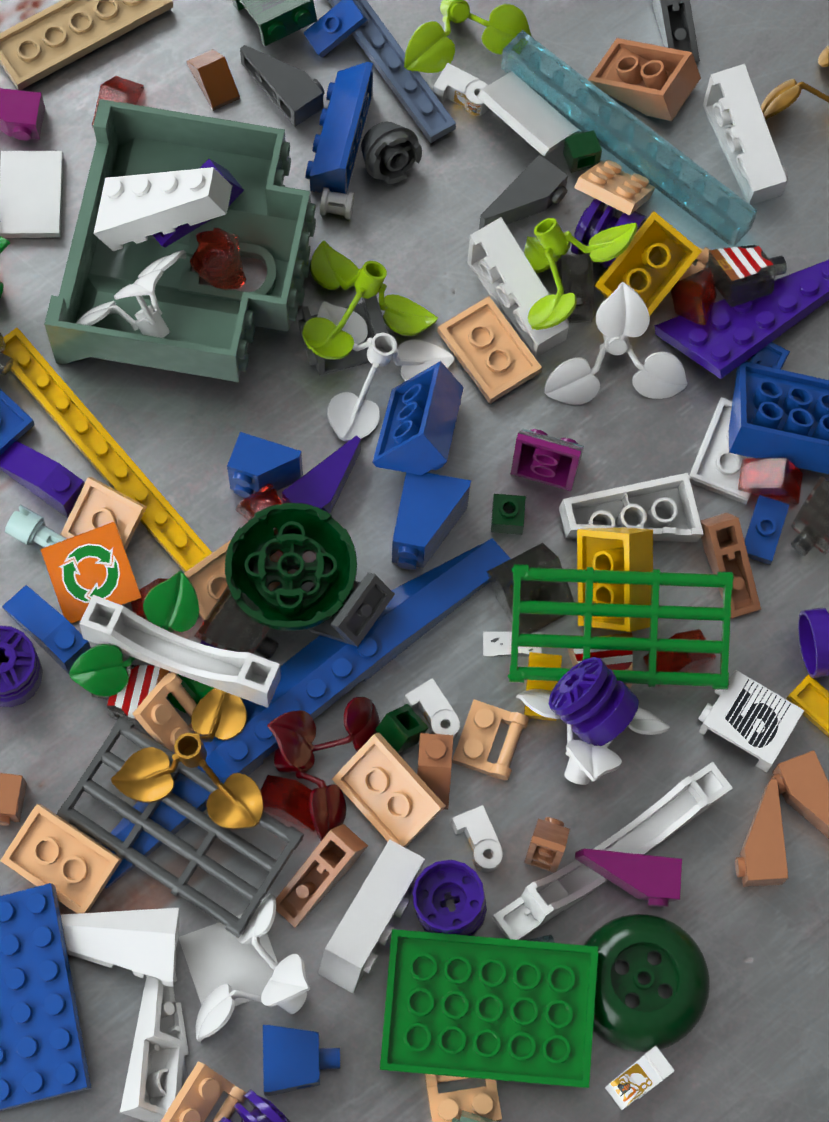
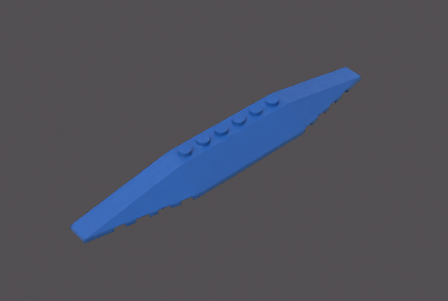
[100,538,513,889]

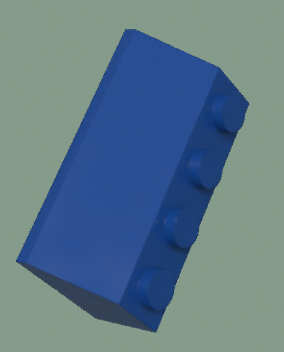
[305,62,373,194]
[372,361,464,475]

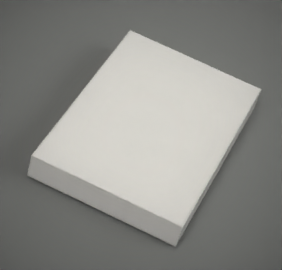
[477,71,578,156]
[0,151,63,238]
[689,397,764,504]

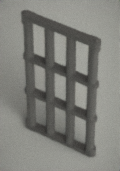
[56,716,304,938]

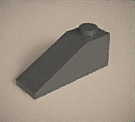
[652,0,700,62]
[240,45,325,127]
[479,154,568,230]

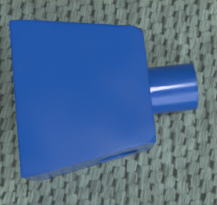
[263,1025,340,1096]

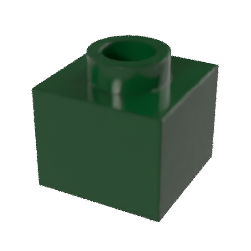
[563,130,602,173]
[491,494,526,535]
[375,704,429,753]

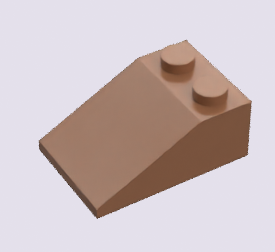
[587,38,701,121]

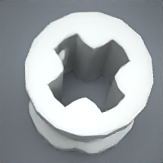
[320,187,355,219]

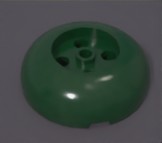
[225,503,357,631]
[584,914,710,1052]

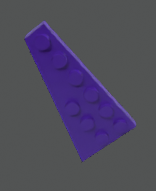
[654,260,829,379]

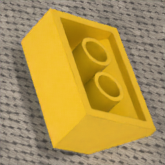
[594,211,702,316]
[577,527,653,632]

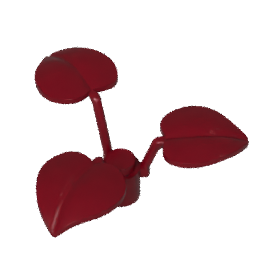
[267,696,380,841]

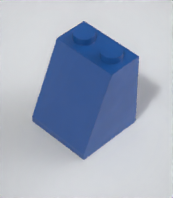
[392,473,471,570]

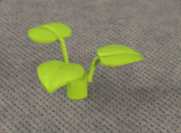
[404,0,532,73]
[524,218,638,330]
[302,240,438,360]

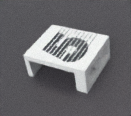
[698,670,804,773]

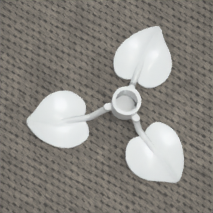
[76,250,186,338]
[544,282,688,405]
[317,301,455,442]
[516,689,670,785]
[196,893,310,1043]

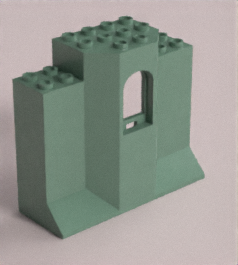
[44,99,316,382]

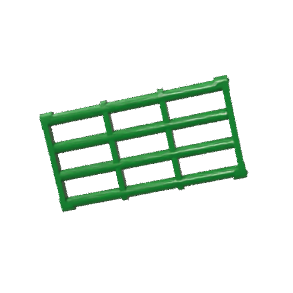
[508,564,734,690]

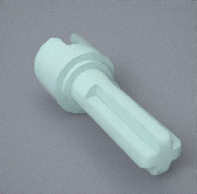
[5,505,66,548]

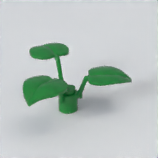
[69,571,214,714]

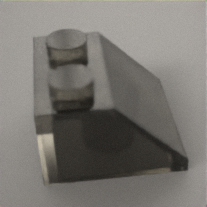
[486,543,574,634]

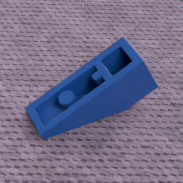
[2,585,91,674]

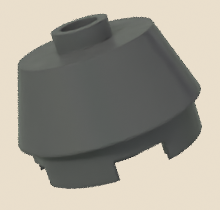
[361,121,422,184]

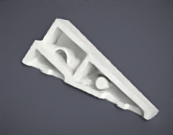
[61,908,180,987]
[120,971,189,1122]

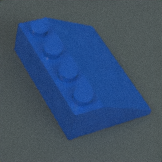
[728,362,829,474]

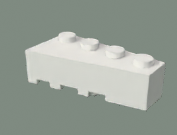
[703,64,788,206]
[94,167,232,251]
[467,217,569,358]
[559,473,704,542]
[318,839,425,994]

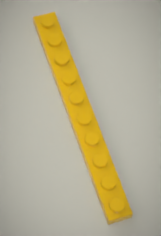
[0,328,212,572]

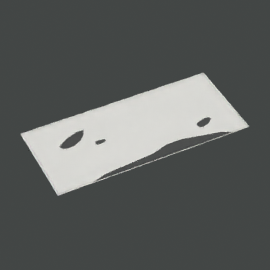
[483,631,542,657]

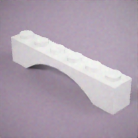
[79,595,281,708]

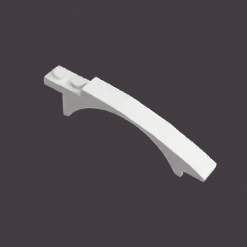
[492,762,733,940]

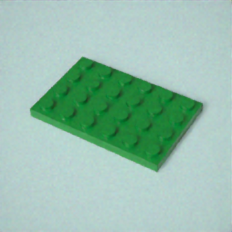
[380,929,599,1088]

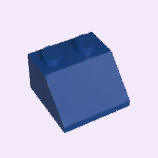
[227,432,303,499]

